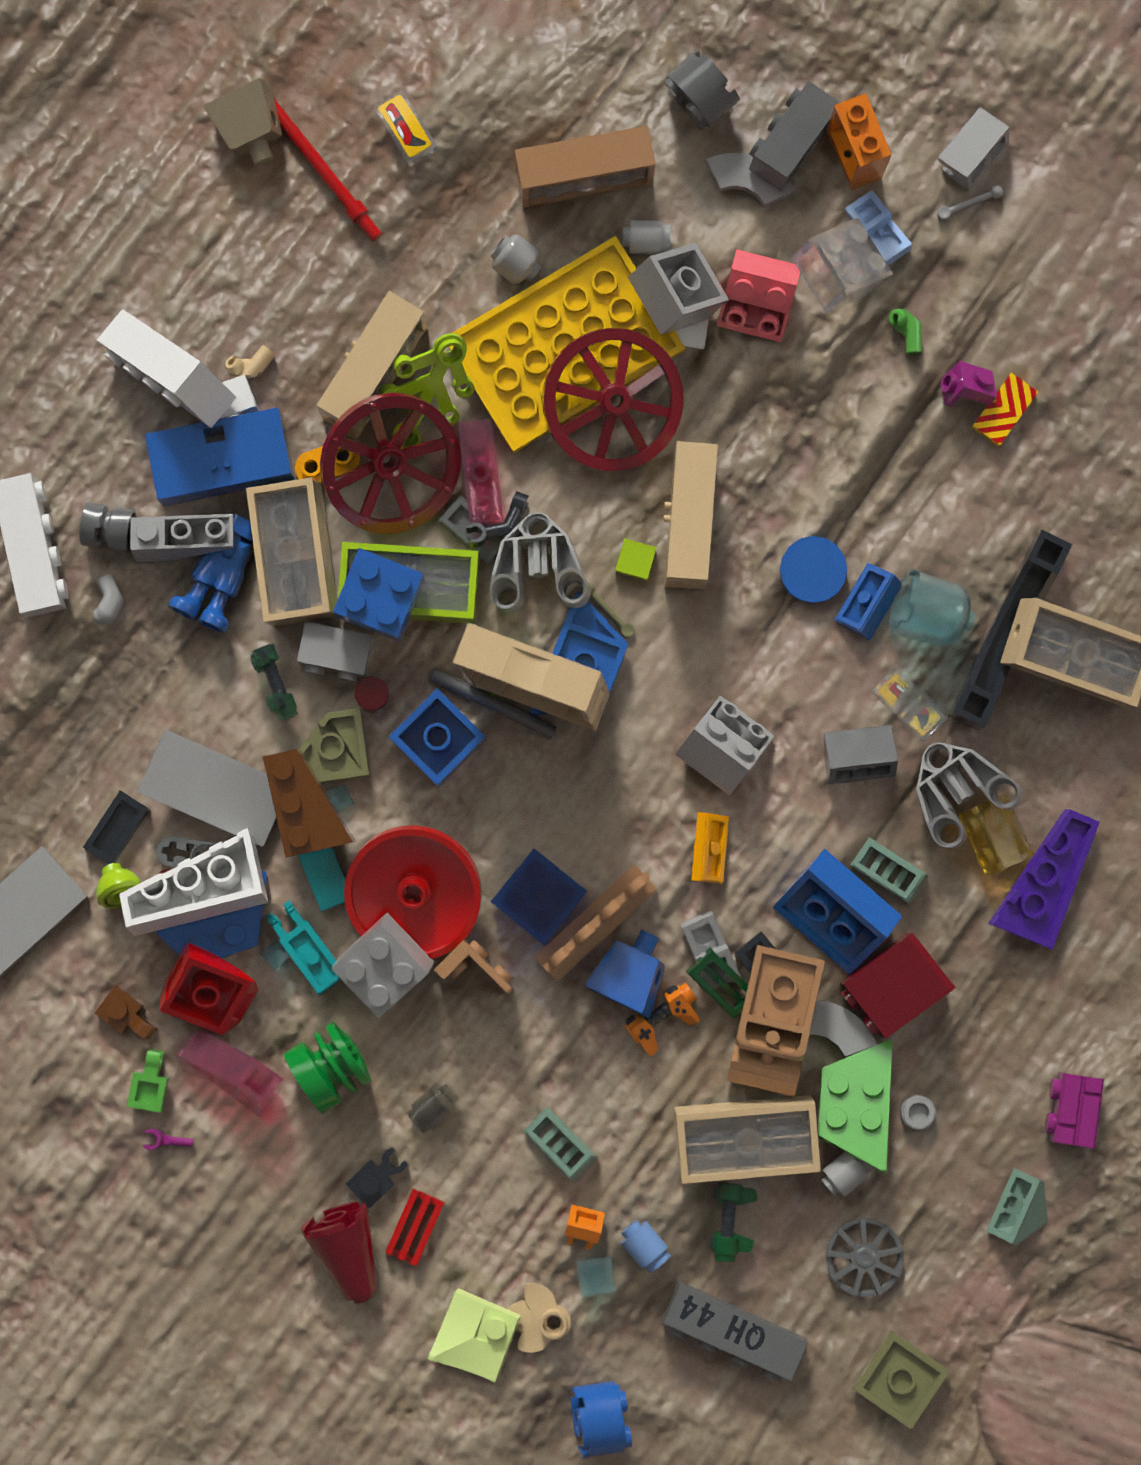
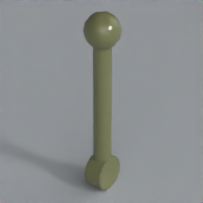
[581,583,635,638]

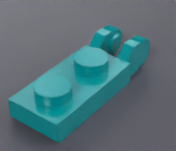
[266,900,342,996]

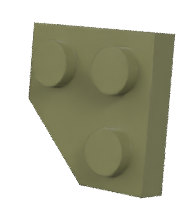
[299,708,370,783]

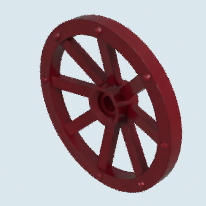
[542,328,684,471]
[320,393,461,534]

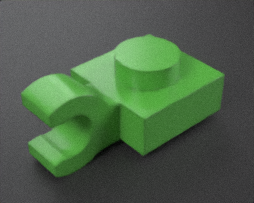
[127,1049,169,1113]

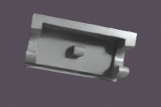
[938,108,1009,191]

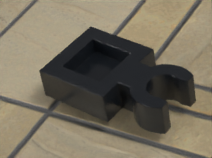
[346,1147,408,1209]

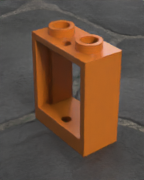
[826,93,892,191]

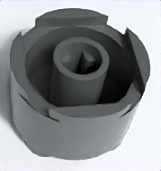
[664,49,740,131]

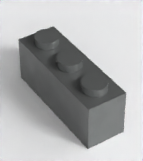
[749,81,841,192]

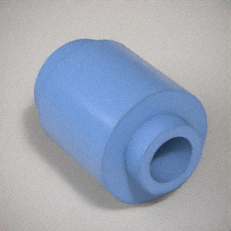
[620,1220,671,1273]

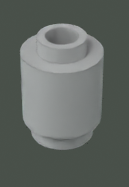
[623,220,671,255]
[821,1152,874,1197]

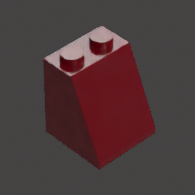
[840,932,956,1039]

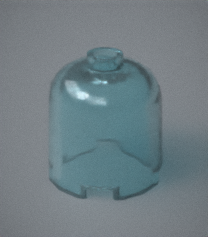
[889,568,975,646]

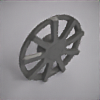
[826,1218,904,1297]

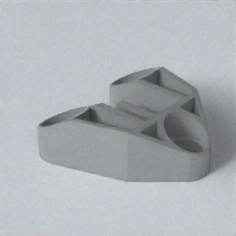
[489,513,591,614]
[916,743,1023,850]

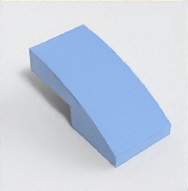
[845,190,912,268]

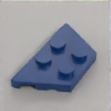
[529,591,629,716]
[155,871,268,958]

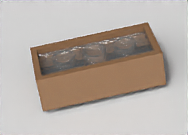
[515,125,656,208]

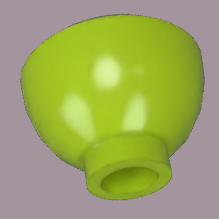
[96,863,142,909]

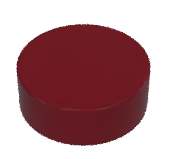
[355,677,389,711]

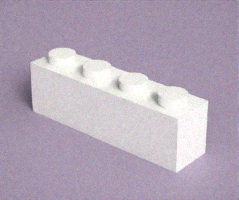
[0,473,69,618]

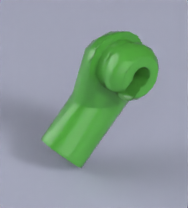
[888,309,922,355]

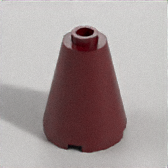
[301,1202,378,1304]

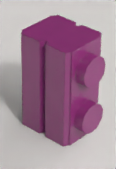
[1044,1072,1104,1148]

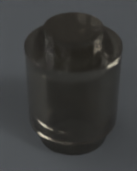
[407,1083,459,1133]

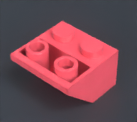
[717,249,801,342]

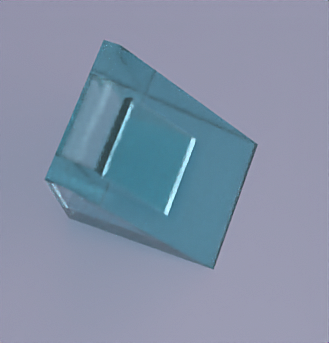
[327,785,354,812]
[260,939,290,971]

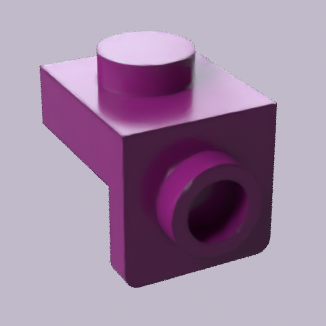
[941,361,997,407]

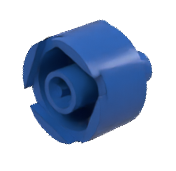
[571,1381,632,1459]

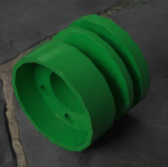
[283,1021,372,1114]

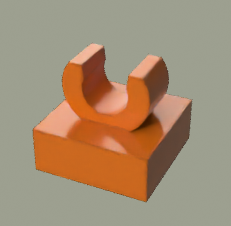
[565,1204,605,1250]

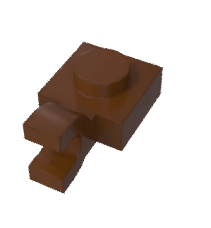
[95,985,158,1040]

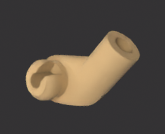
[225,345,276,379]

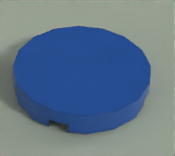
[779,536,847,604]

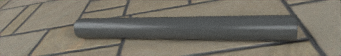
[430,668,557,739]

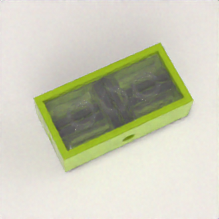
[337,542,480,624]

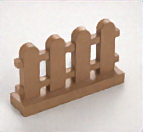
[534,864,657,982]

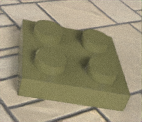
[852,1330,950,1429]

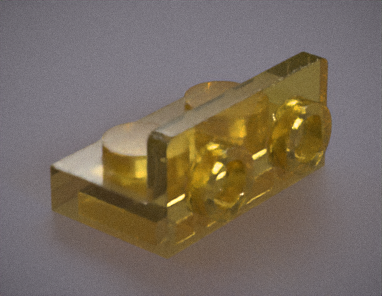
[959,793,1034,876]

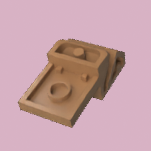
[727,945,825,1096]

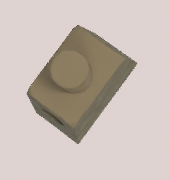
[204,78,282,166]

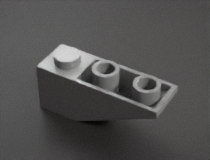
[130,514,234,563]

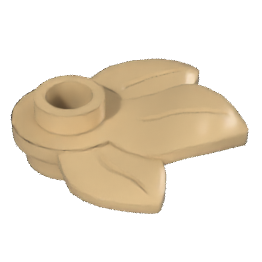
[506,1283,571,1353]

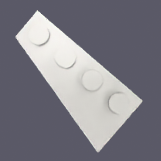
[97,309,237,428]
[119,828,268,936]

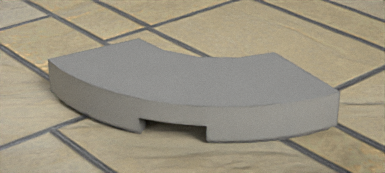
[706,153,795,207]
[809,1000,877,1057]

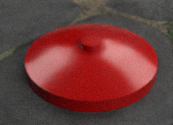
[344,825,482,959]

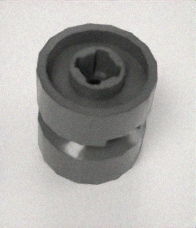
[79,502,137,553]

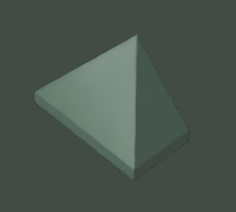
[986,1168,1048,1245]

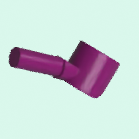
[143,1128,193,1150]

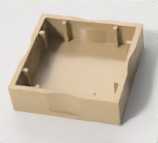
[453,623,610,731]

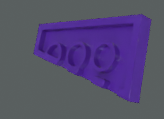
[988,809,1100,949]

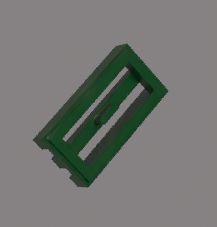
[686,947,748,1019]

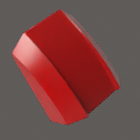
[159,943,259,1035]

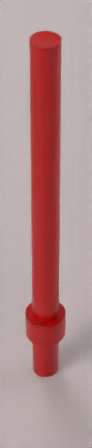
[274,98,383,242]

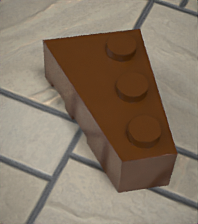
[263,749,357,858]

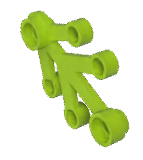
[378,333,475,449]

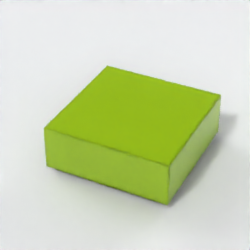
[615,538,657,581]

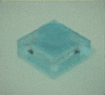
[576,1256,616,1297]

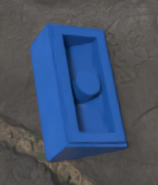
[834,563,902,640]

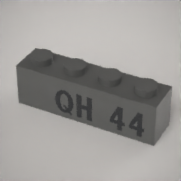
[662,1281,808,1382]

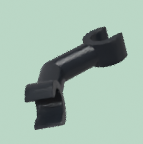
[466,491,529,548]

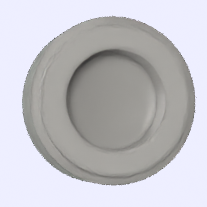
[900,1095,936,1130]

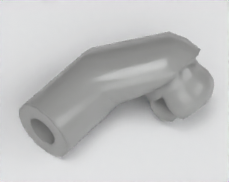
[93,574,123,625]

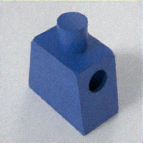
[585,930,665,1018]

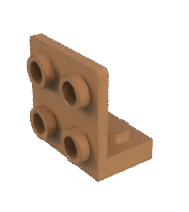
[434,940,514,994]

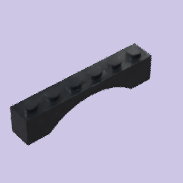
[948,530,1073,731]

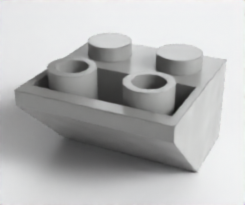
[675,695,774,795]

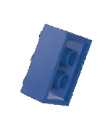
[773,849,902,975]

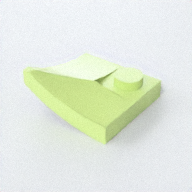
[427,1288,521,1382]

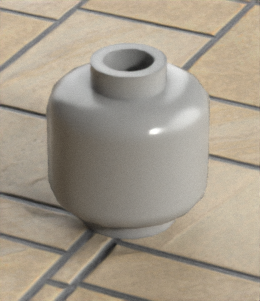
[490,234,541,285]

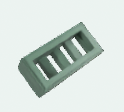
[850,837,928,905]
[523,1107,599,1182]

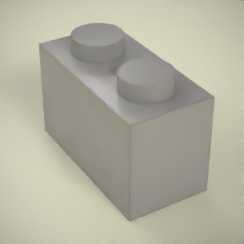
[297,622,374,682]

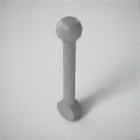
[937,185,1003,221]

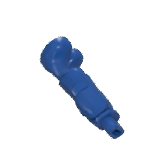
[168,514,253,633]

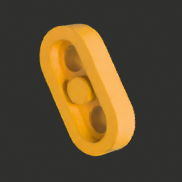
[295,446,361,485]

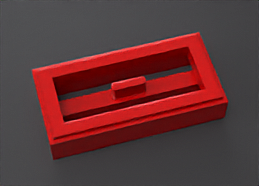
[385,1188,445,1266]

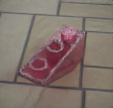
[458,418,503,524]
[177,1029,284,1117]

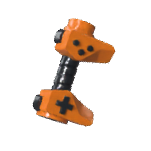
[624,982,699,1056]

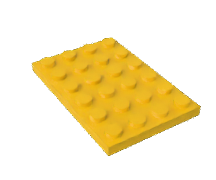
[448,236,686,454]

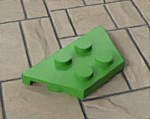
[818,1041,893,1174]

